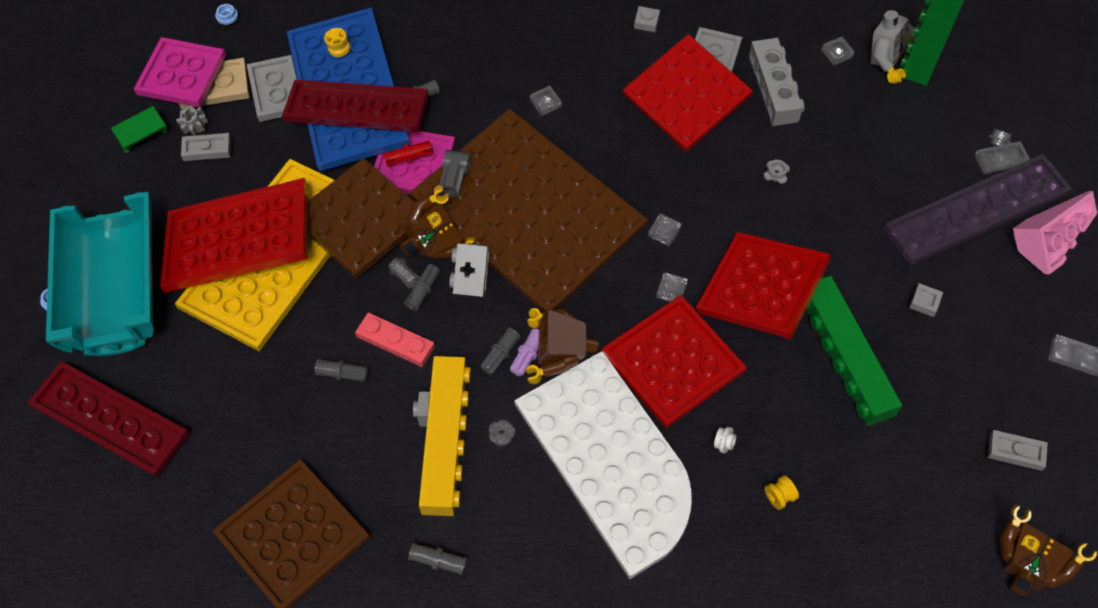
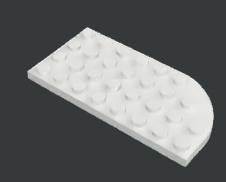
[514,351,692,579]

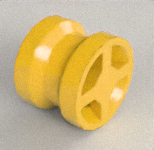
[324,28,351,57]
[764,475,799,510]

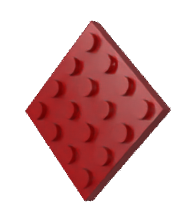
[623,34,753,152]
[696,232,830,339]
[601,295,747,429]

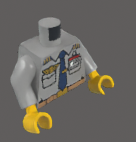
[871,10,916,84]

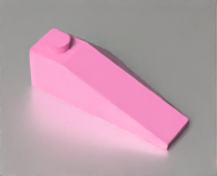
[1013,191,1097,274]

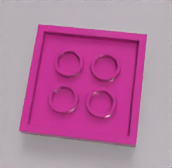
[134,37,226,107]
[374,131,455,195]

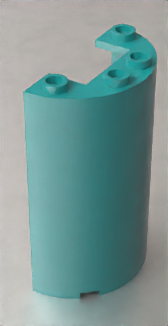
[46,192,154,356]

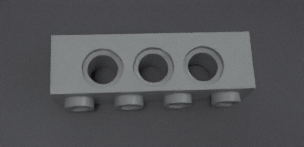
[749,38,804,126]

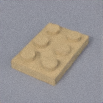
[179,58,250,109]

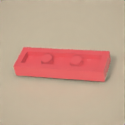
[355,313,435,367]

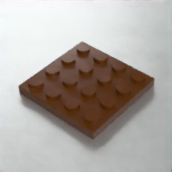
[307,158,415,279]
[213,459,370,608]

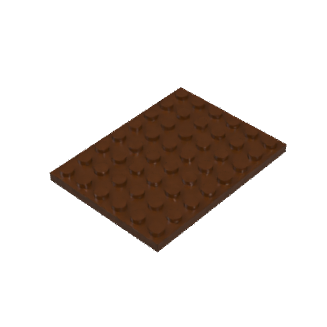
[409,109,648,312]

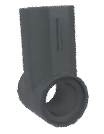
[439,149,471,198]

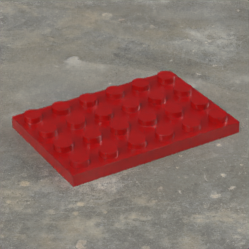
[160,178,308,293]

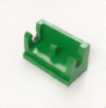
[111,106,168,154]

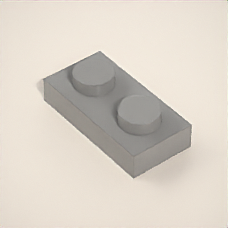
[181,133,231,161]
[988,430,1048,471]

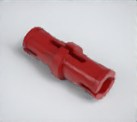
[383,140,433,167]

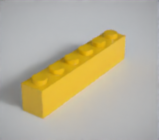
[419,356,471,516]

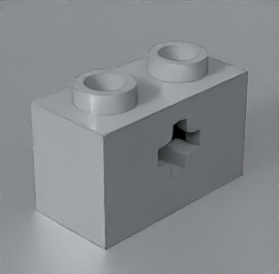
[450,243,490,297]

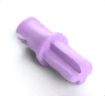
[510,329,539,376]

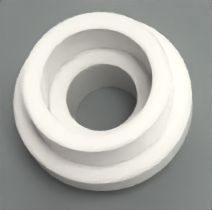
[714,427,736,454]

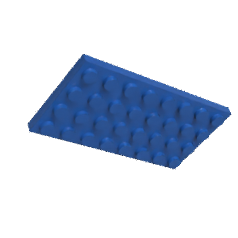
[287,7,410,171]

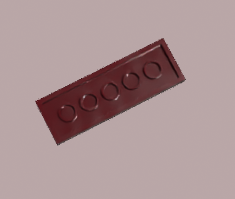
[282,79,429,132]
[27,361,189,478]

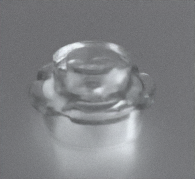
[988,129,1012,147]
[489,420,515,445]

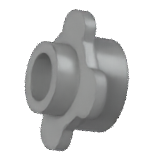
[764,160,790,184]

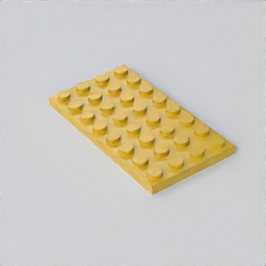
[175,159,334,352]

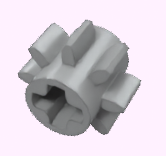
[176,106,208,136]

